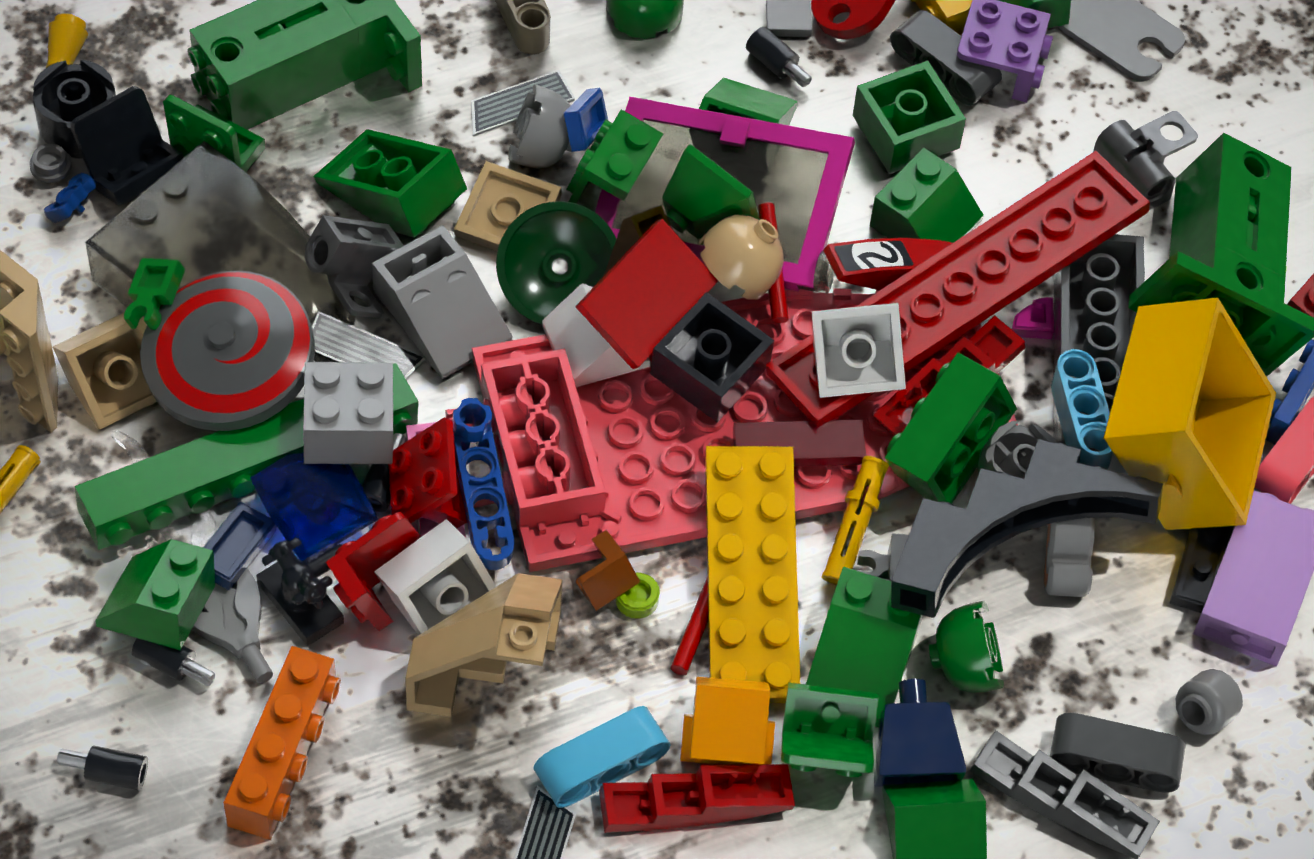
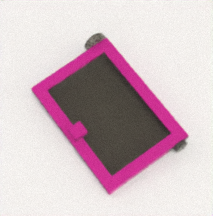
[595,96,855,294]

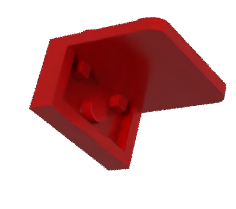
[326,512,422,631]

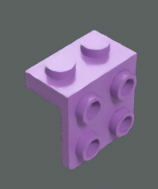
[957,0,1053,103]

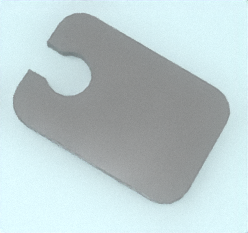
[1058,0,1185,81]

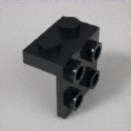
[70,86,187,206]

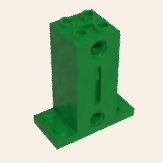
[187,0,422,130]
[1128,132,1314,376]

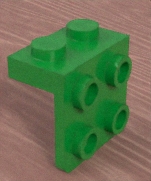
[163,94,266,182]
[566,109,663,204]
[781,682,879,777]

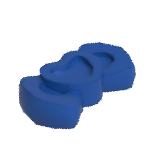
[44,172,96,223]

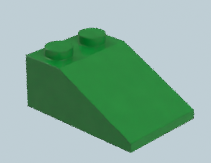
[314,129,467,238]
[806,567,923,728]

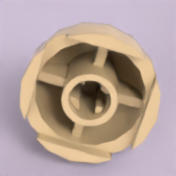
[699,215,784,299]

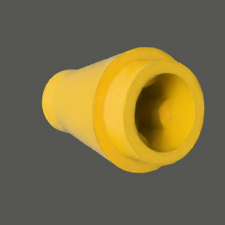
[46,13,88,68]

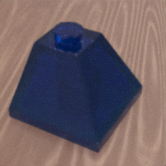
[250,453,379,563]

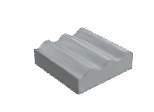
[766,0,812,37]

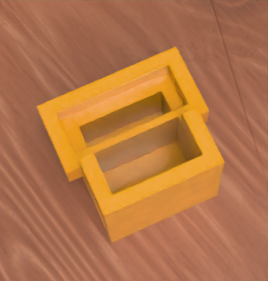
[680,676,775,765]

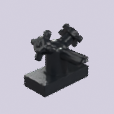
[256,538,344,646]

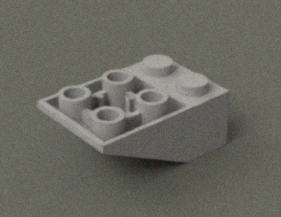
[372,225,513,379]

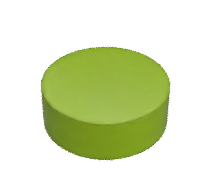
[615,572,660,619]

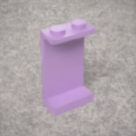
[1193,490,1314,667]

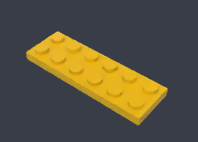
[705,446,800,703]

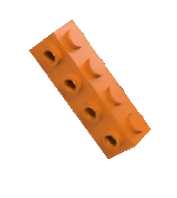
[223,646,341,840]

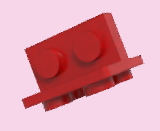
[388,417,467,529]

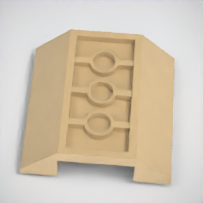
[0,250,58,433]

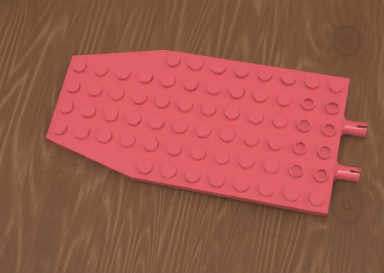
[445,288,1018,572]

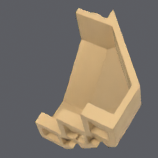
[405,573,563,717]

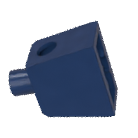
[874,679,966,787]

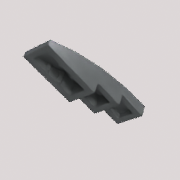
[969,730,1160,859]

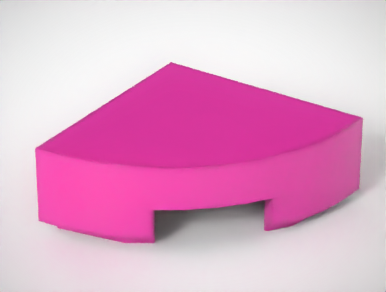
[1012,297,1054,340]

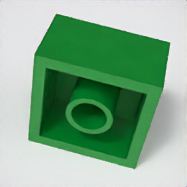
[852,60,966,174]

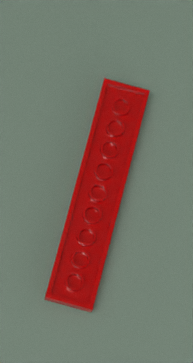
[766,150,1150,427]

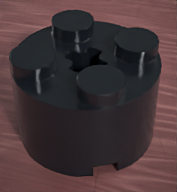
[33,60,116,159]

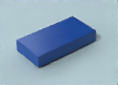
[564,87,608,152]

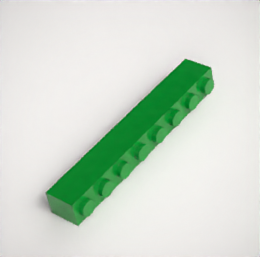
[75,363,419,550]

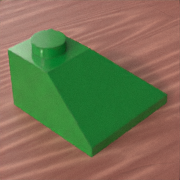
[662,144,759,239]

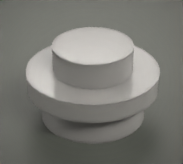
[30,144,72,183]

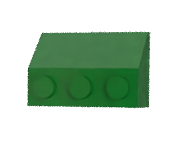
[885,352,1017,504]

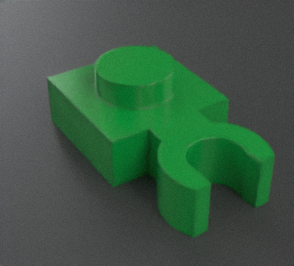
[124,258,186,330]

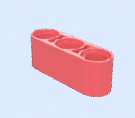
[1254,396,1314,504]

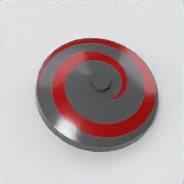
[140,271,315,431]

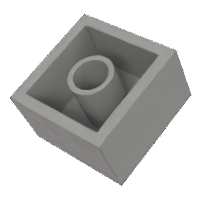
[304,362,393,464]

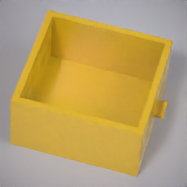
[1104,298,1276,530]

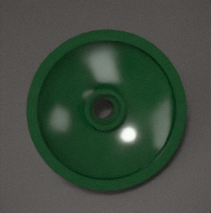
[496,201,616,325]

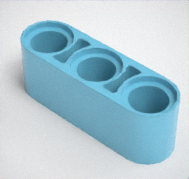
[1051,349,1113,470]
[533,706,671,808]

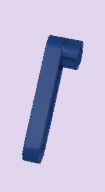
[452,398,514,570]

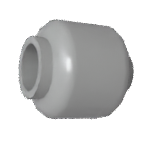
[1175,669,1243,735]

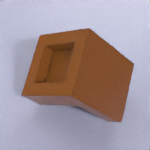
[576,530,640,611]

